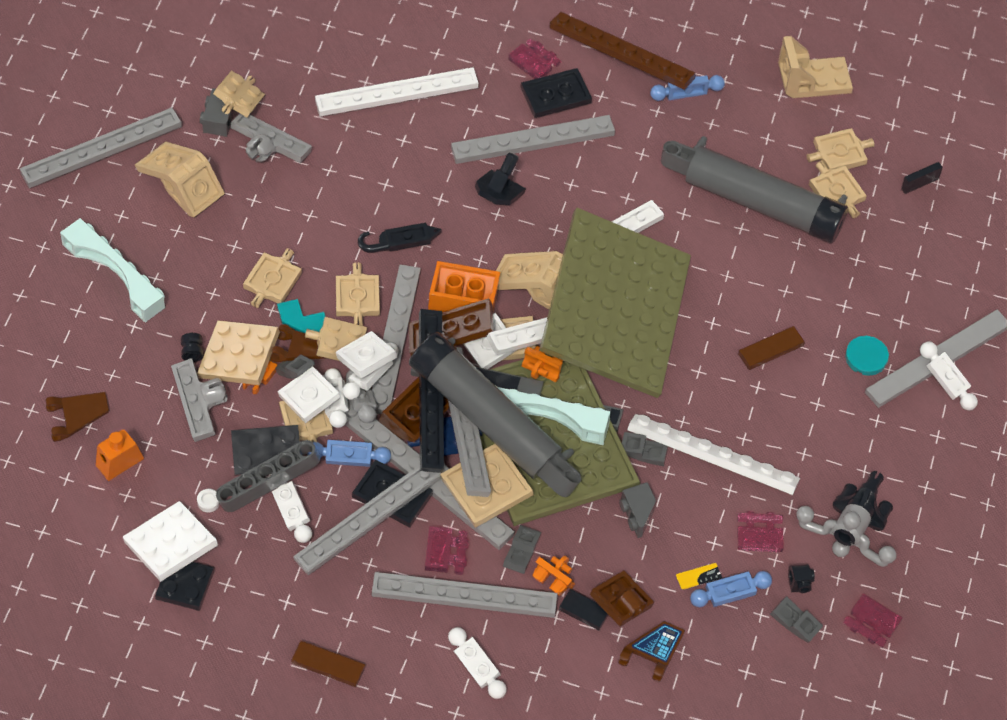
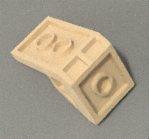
[778,36,853,98]
[135,142,225,217]
[496,251,563,309]

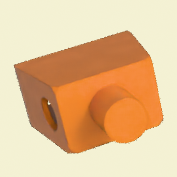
[96,429,144,481]

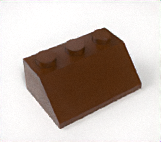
[378,377,450,443]

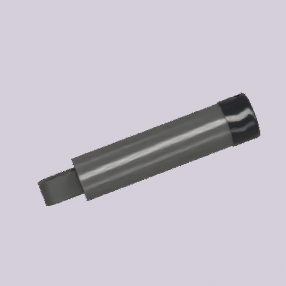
[661,136,848,244]
[409,332,581,497]

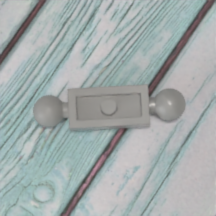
[346,370,377,423]

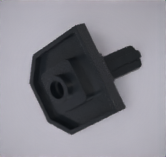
[475,152,526,205]

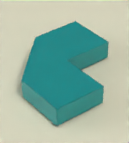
[277,299,326,333]

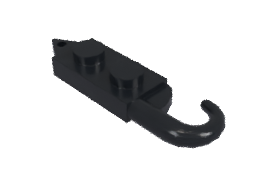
[357,222,441,253]

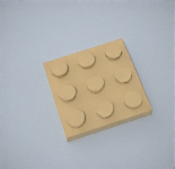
[197,321,280,385]
[440,444,533,528]

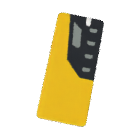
[676,563,722,589]

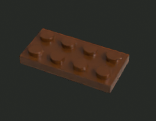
[409,298,494,356]

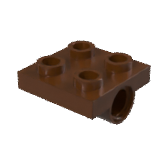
[590,571,654,627]

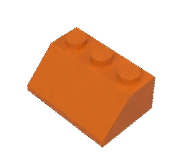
[428,261,500,312]

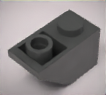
[200,88,232,137]
[619,482,656,538]

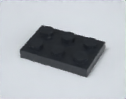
[520,68,592,118]
[231,425,300,476]
[352,459,433,528]

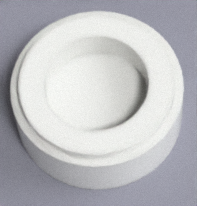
[197,489,220,512]

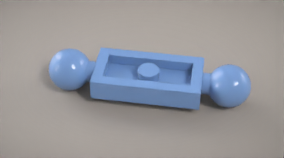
[650,75,725,101]
[307,440,391,467]
[690,571,772,607]

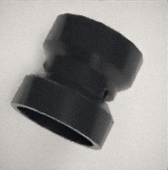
[181,332,203,362]

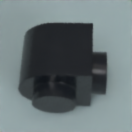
[788,564,815,593]

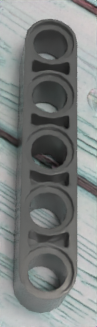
[216,440,320,512]

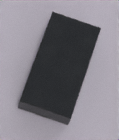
[901,162,943,194]
[559,589,608,631]

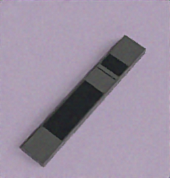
[411,367,544,395]

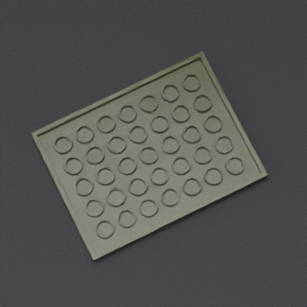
[539,208,691,398]
[480,353,640,526]

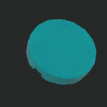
[845,336,889,376]

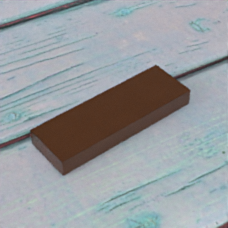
[738,326,805,370]
[291,641,365,687]

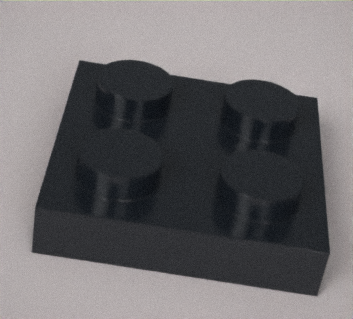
[155,562,214,611]

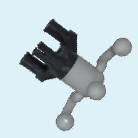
[796,471,897,567]

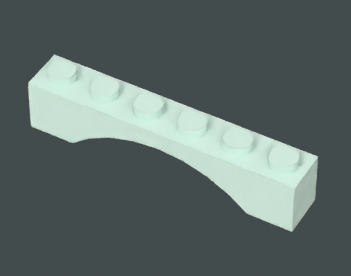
[60,218,165,322]
[496,386,610,445]

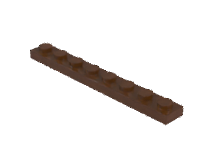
[550,12,696,90]

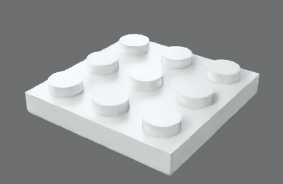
[123,501,218,582]

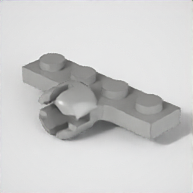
[231,113,312,163]
[171,358,227,442]

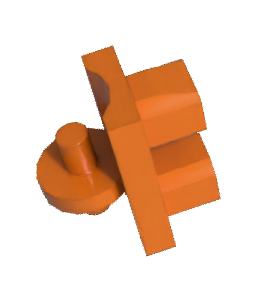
[522,346,563,382]
[532,555,575,596]

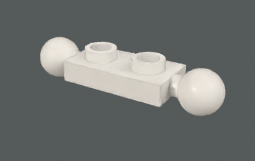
[920,341,978,410]
[343,342,399,400]
[324,368,349,428]
[271,474,312,543]
[448,627,507,699]

